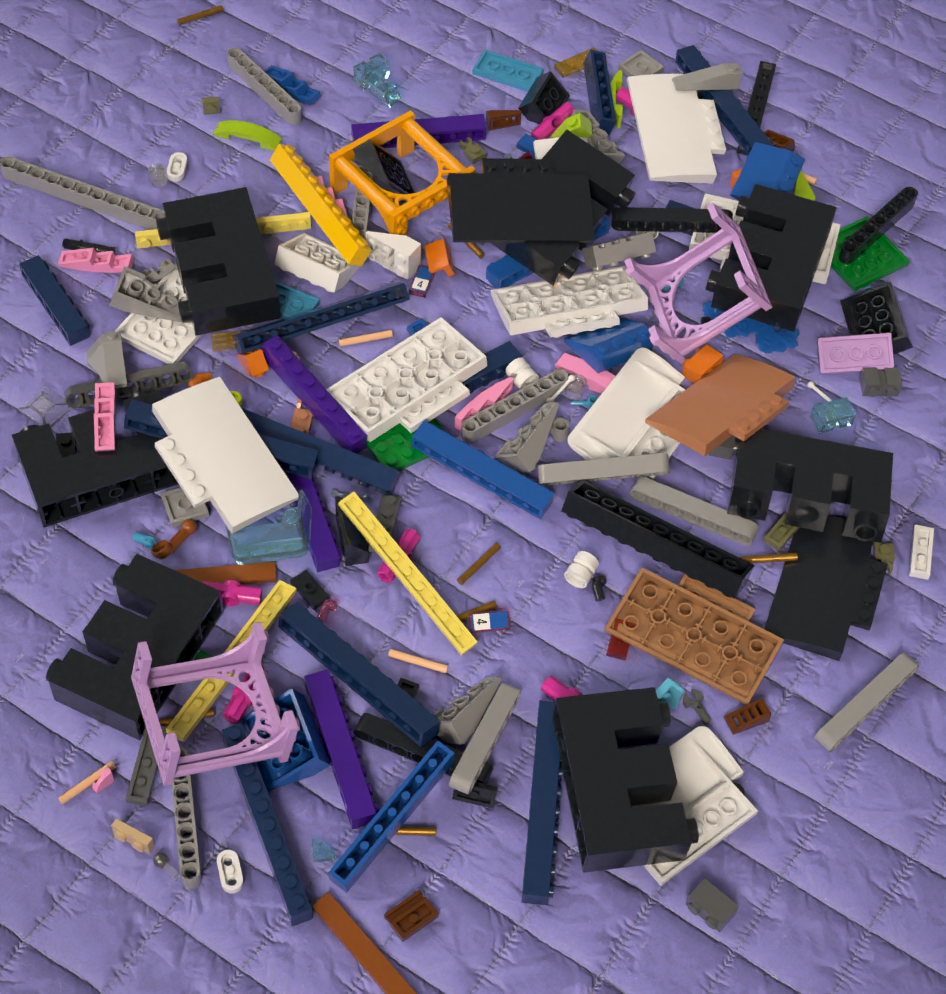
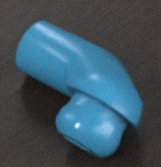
[132,531,157,549]

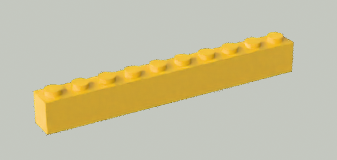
[270,144,372,267]

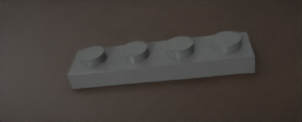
[369,495,401,553]
[126,725,167,806]

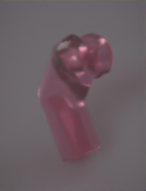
[316,599,337,623]

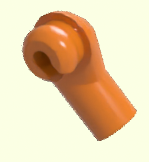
[188,372,212,387]

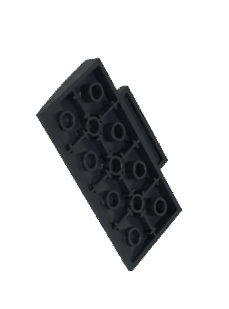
[447,158,594,243]
[764,515,888,661]

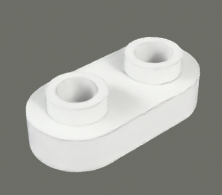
[167,152,188,182]
[217,850,243,894]

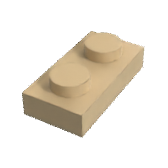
[111,819,155,854]

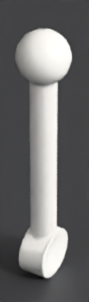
[546,375,575,403]
[807,381,838,408]

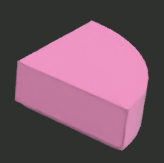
[92,767,114,794]

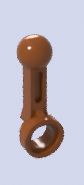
[151,519,197,560]

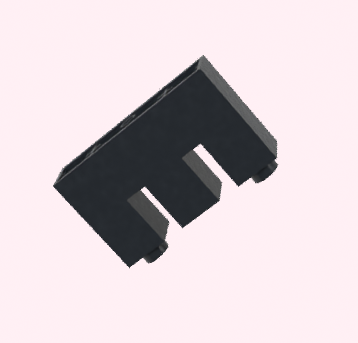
[491,129,636,286]
[705,184,837,332]
[156,187,281,336]
[12,389,179,528]
[727,429,893,543]
[46,554,224,740]
[552,687,699,873]

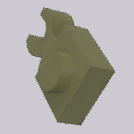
[459,137,487,164]
[873,542,895,575]

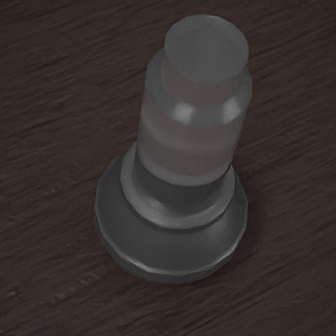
[153,852,180,881]

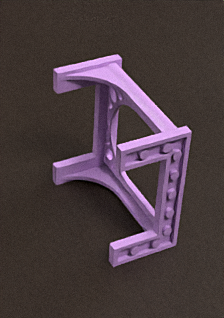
[625,202,772,364]
[131,622,300,786]

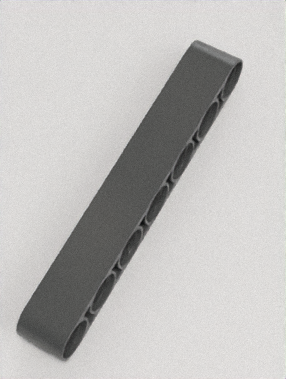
[64,362,194,408]

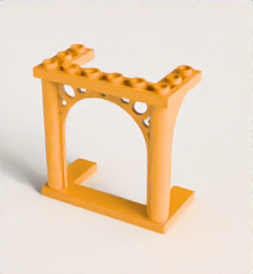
[329,110,476,236]

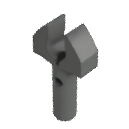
[683,689,711,724]

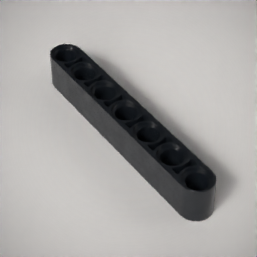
[839,187,918,264]
[611,207,733,233]
[354,713,494,784]

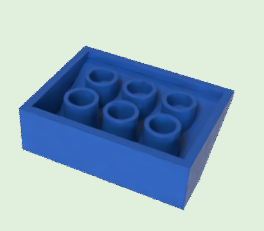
[730,142,805,201]
[564,317,654,373]
[241,689,331,791]

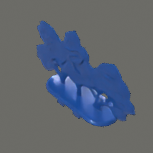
[702,301,800,354]

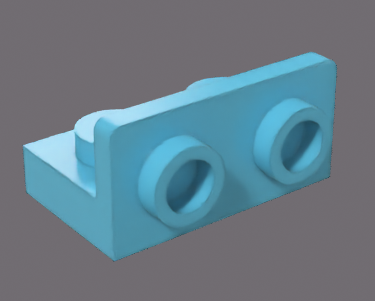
[656,678,684,710]

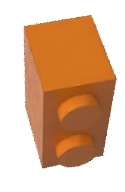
[682,344,724,384]

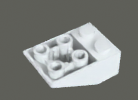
[365,231,421,280]

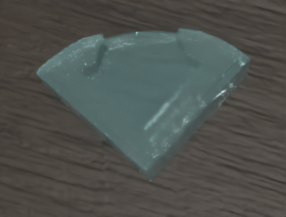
[312,840,335,863]

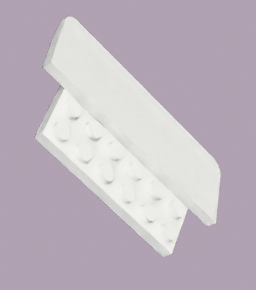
[567,348,686,480]
[631,726,758,886]

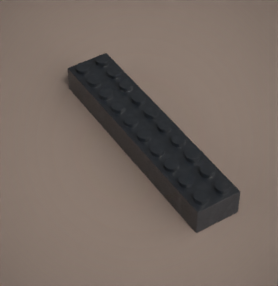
[561,480,755,599]

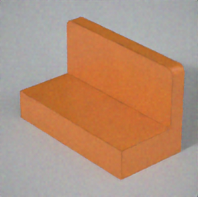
[424,238,455,277]

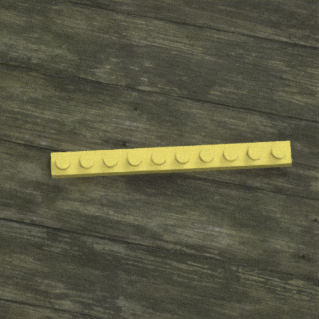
[135,212,311,248]
[338,492,478,656]
[166,580,297,742]

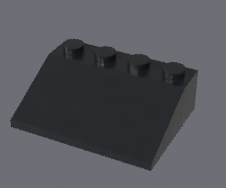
[353,139,415,194]
[840,281,913,354]

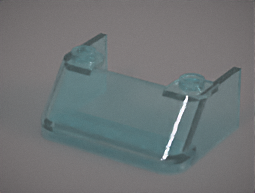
[226,490,312,565]

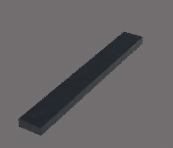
[737,61,776,155]

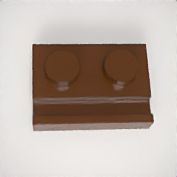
[384,890,439,942]

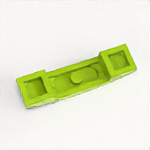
[610,70,623,128]
[213,120,282,151]

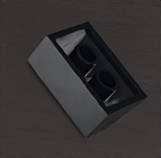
[518,71,570,125]
[335,496,372,566]

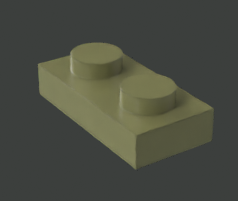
[763,512,800,551]

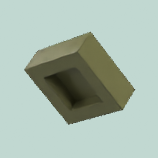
[202,97,220,115]

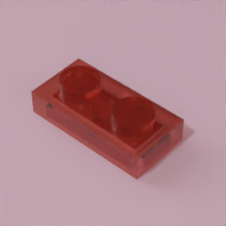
[606,618,635,661]

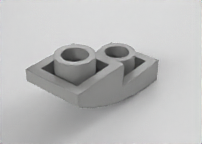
[142,259,176,283]

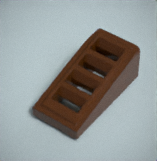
[486,110,521,131]
[764,129,795,152]
[724,698,771,735]

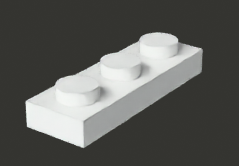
[909,525,934,580]

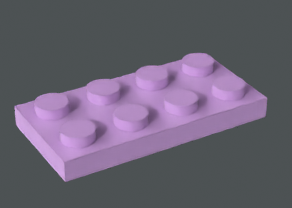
[817,333,894,375]

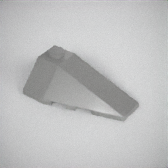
[672,63,743,91]
[109,266,182,322]
[86,331,127,388]
[494,402,559,473]
[434,676,502,745]

